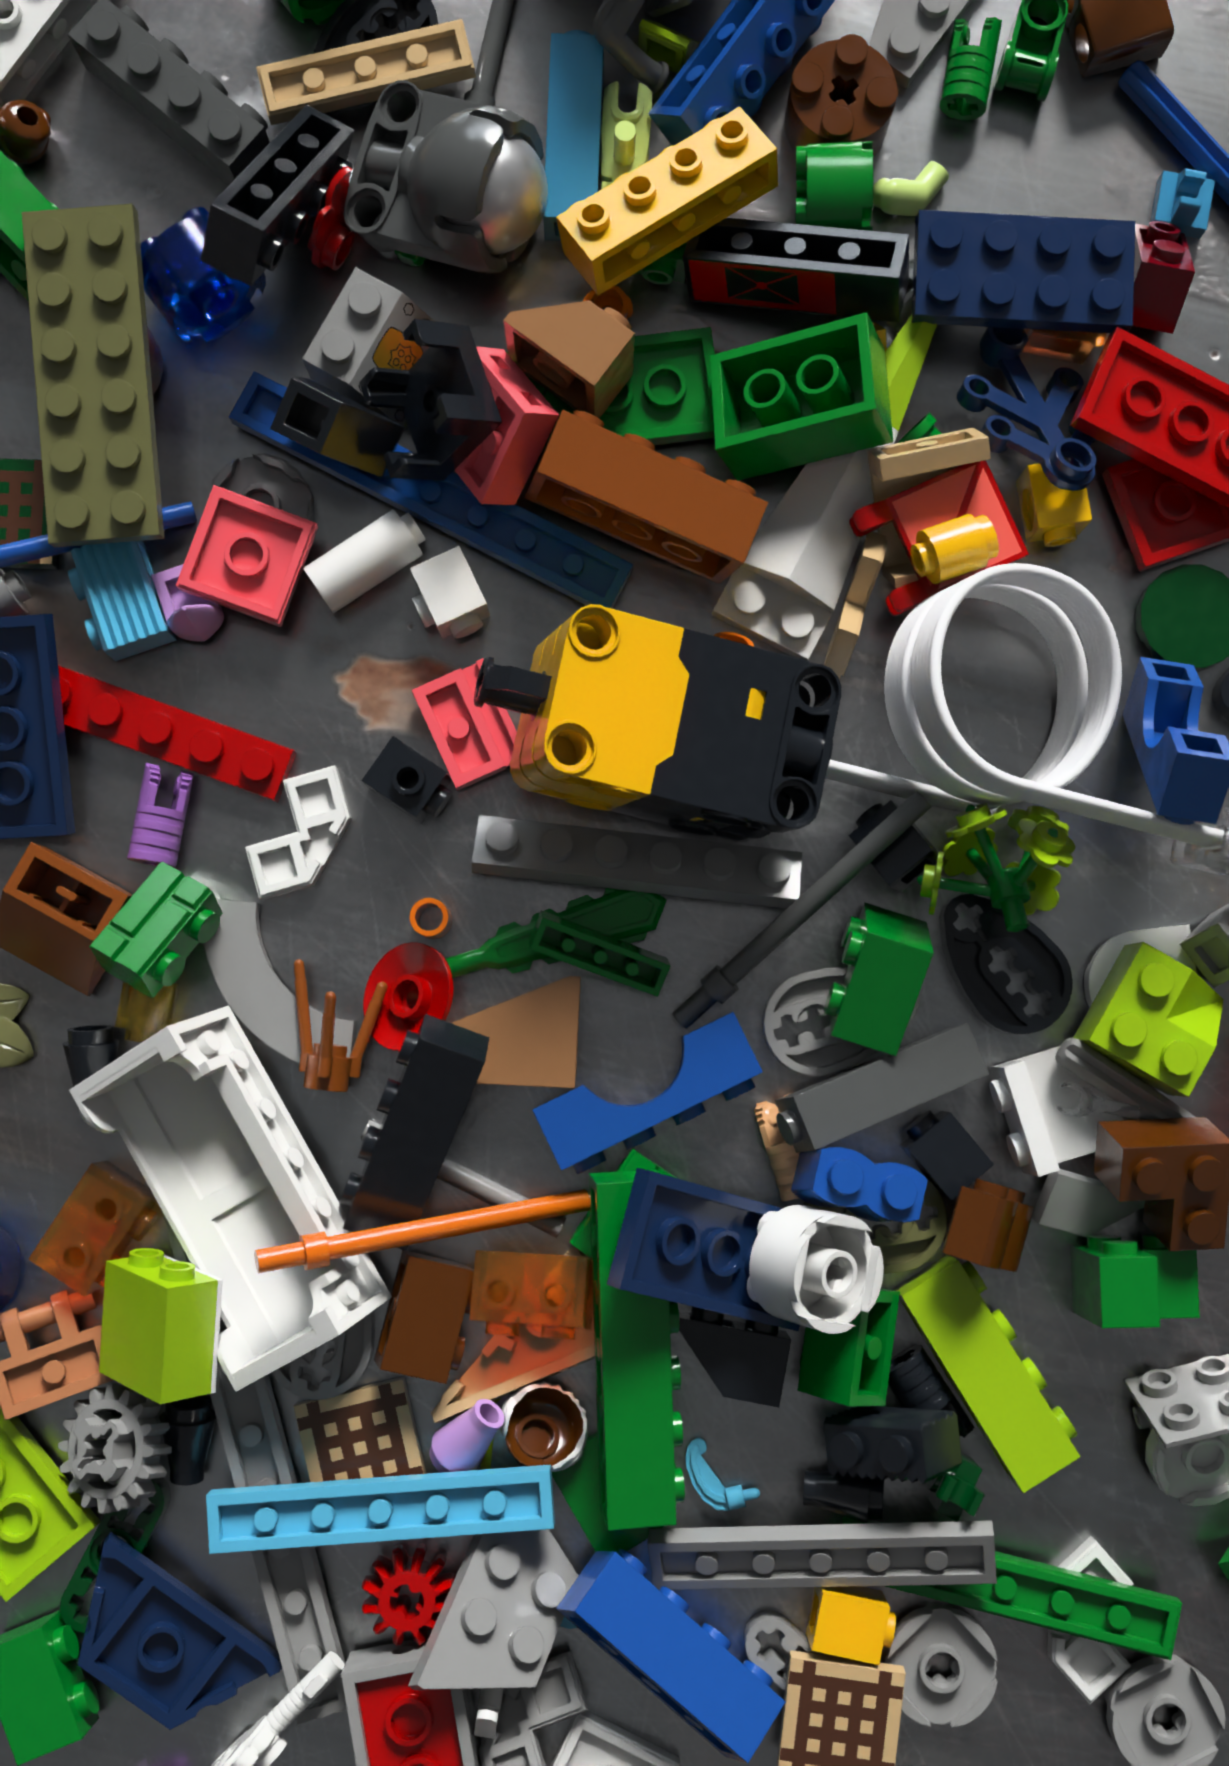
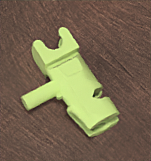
[600,81,653,189]

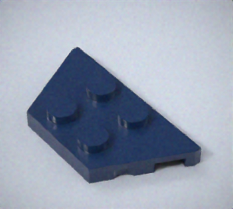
[78,1532,282,1730]

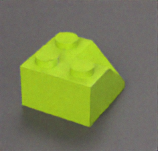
[1073,942,1224,1097]

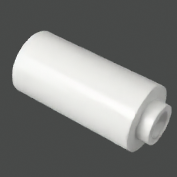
[303,509,426,614]

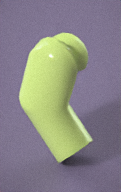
[873,161,949,216]

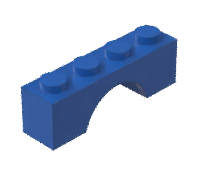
[1122,657,1229,825]
[532,1012,763,1174]

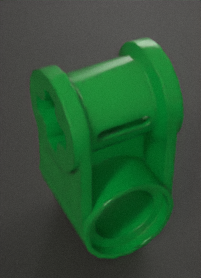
[993,0,1068,102]

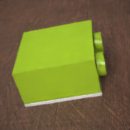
[99,1248,223,1405]

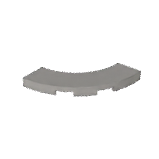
[204,899,357,1063]

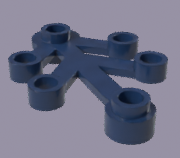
[956,327,1097,491]

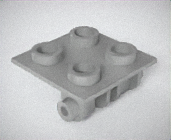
[1124,1354,1229,1449]

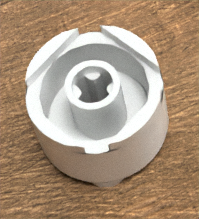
[747,1205,884,1334]

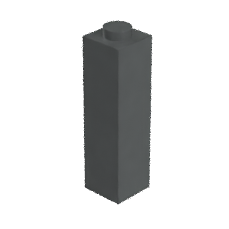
[775,1023,989,1153]

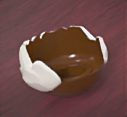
[500,1381,588,1472]

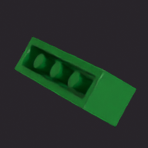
[529,910,671,997]

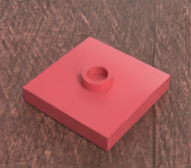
[175,485,318,627]

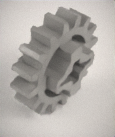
[58,1384,172,1514]

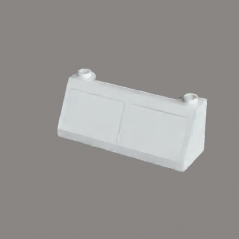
[69,1006,392,1392]

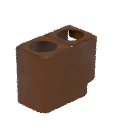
[1065,0,1174,78]

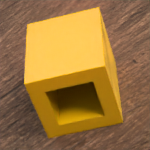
[805,1586,896,1665]

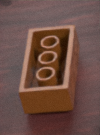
[524,410,768,584]

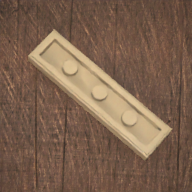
[256,19,476,125]

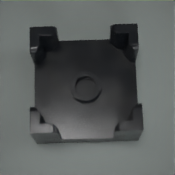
[359,319,502,481]

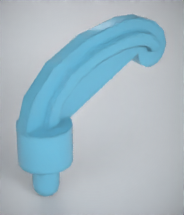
[685,1437,760,1511]

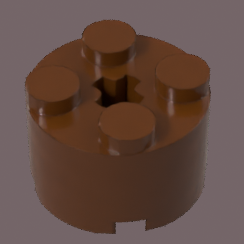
[785,34,898,157]

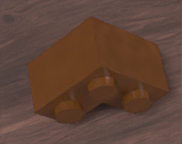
[1094,1117,1229,1251]

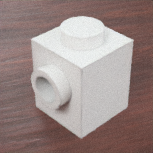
[410,546,490,639]

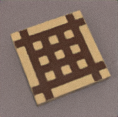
[293,1376,427,1482]
[777,1650,906,1766]

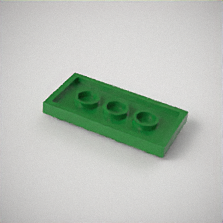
[506,327,715,459]

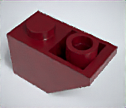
[1133,221,1195,334]

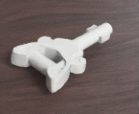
[211,1651,345,1766]

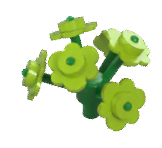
[917,803,1075,932]

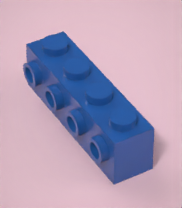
[648,0,835,146]
[556,1549,786,1763]

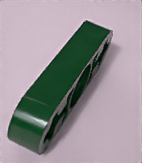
[60,1477,171,1633]

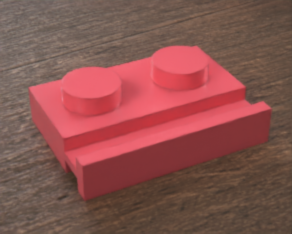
[412,658,517,791]

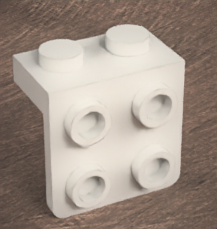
[989,1045,1123,1177]

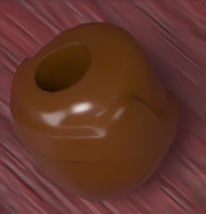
[0,100,51,164]

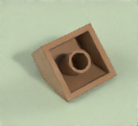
[503,300,635,419]

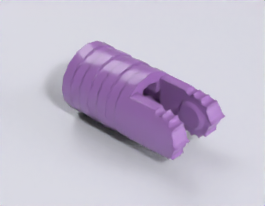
[127,763,194,868]

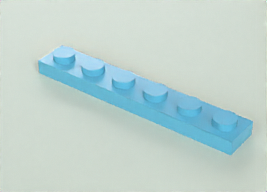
[206,1464,555,1554]

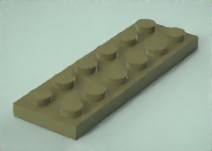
[21,203,164,548]

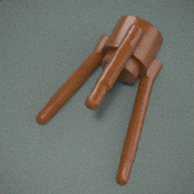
[294,959,388,1092]

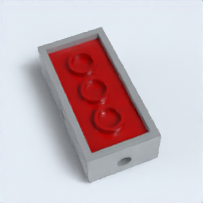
[341,1637,482,1766]

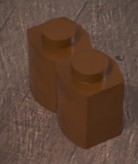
[942,1178,1035,1272]

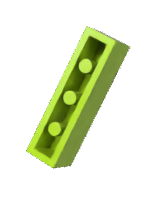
[893,1254,1080,1493]

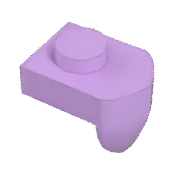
[151,564,224,641]

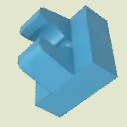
[1150,168,1215,239]

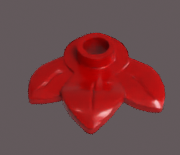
[308,166,355,271]

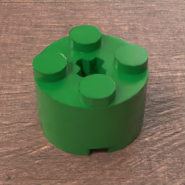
[796,141,873,231]

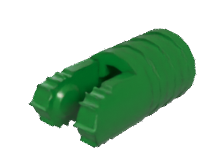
[940,17,1002,120]

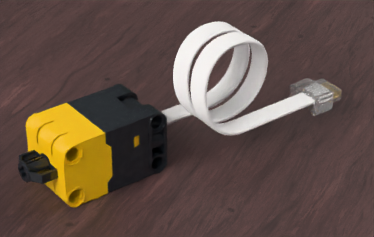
[474,563,1229,876]

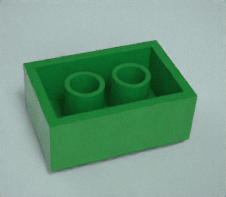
[710,312,893,481]

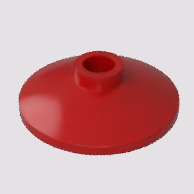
[363,942,454,1051]

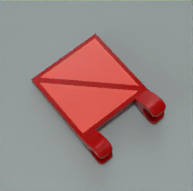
[849,460,1029,616]

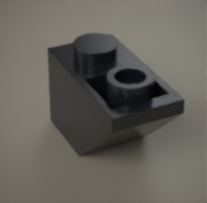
[270,377,405,477]
[679,1306,791,1408]

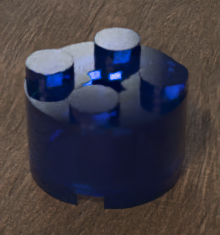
[140,207,266,342]

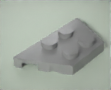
[408,1529,579,1690]

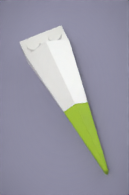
[712,314,937,661]

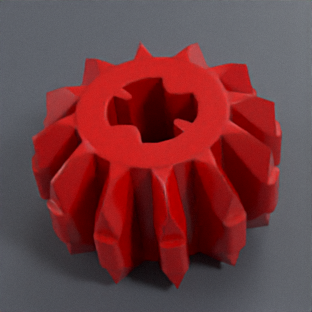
[362,1543,456,1646]

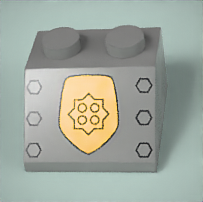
[302,267,434,432]

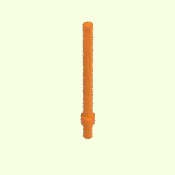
[254,1189,590,1274]

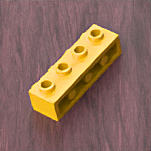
[556,106,778,296]

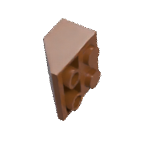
[0,842,133,996]

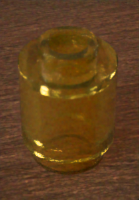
[114,982,180,1043]

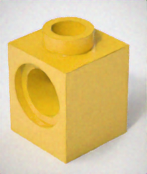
[1016,463,1092,547]

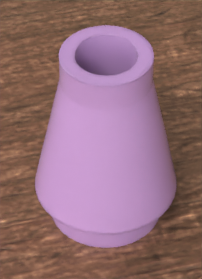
[429,1399,504,1473]

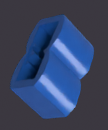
[791,1147,928,1222]

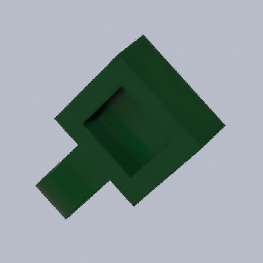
[926,1452,985,1521]

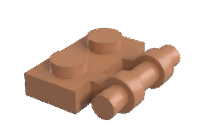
[0,1287,113,1420]

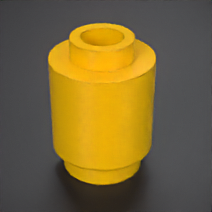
[910,514,999,584]

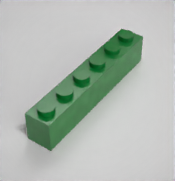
[589,1169,685,1531]

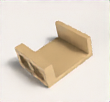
[867,428,991,588]

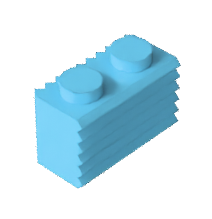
[68,541,177,661]

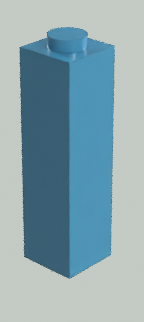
[543,30,604,241]

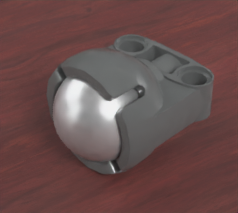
[343,80,548,274]

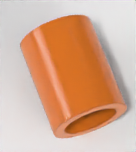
[410,898,452,939]

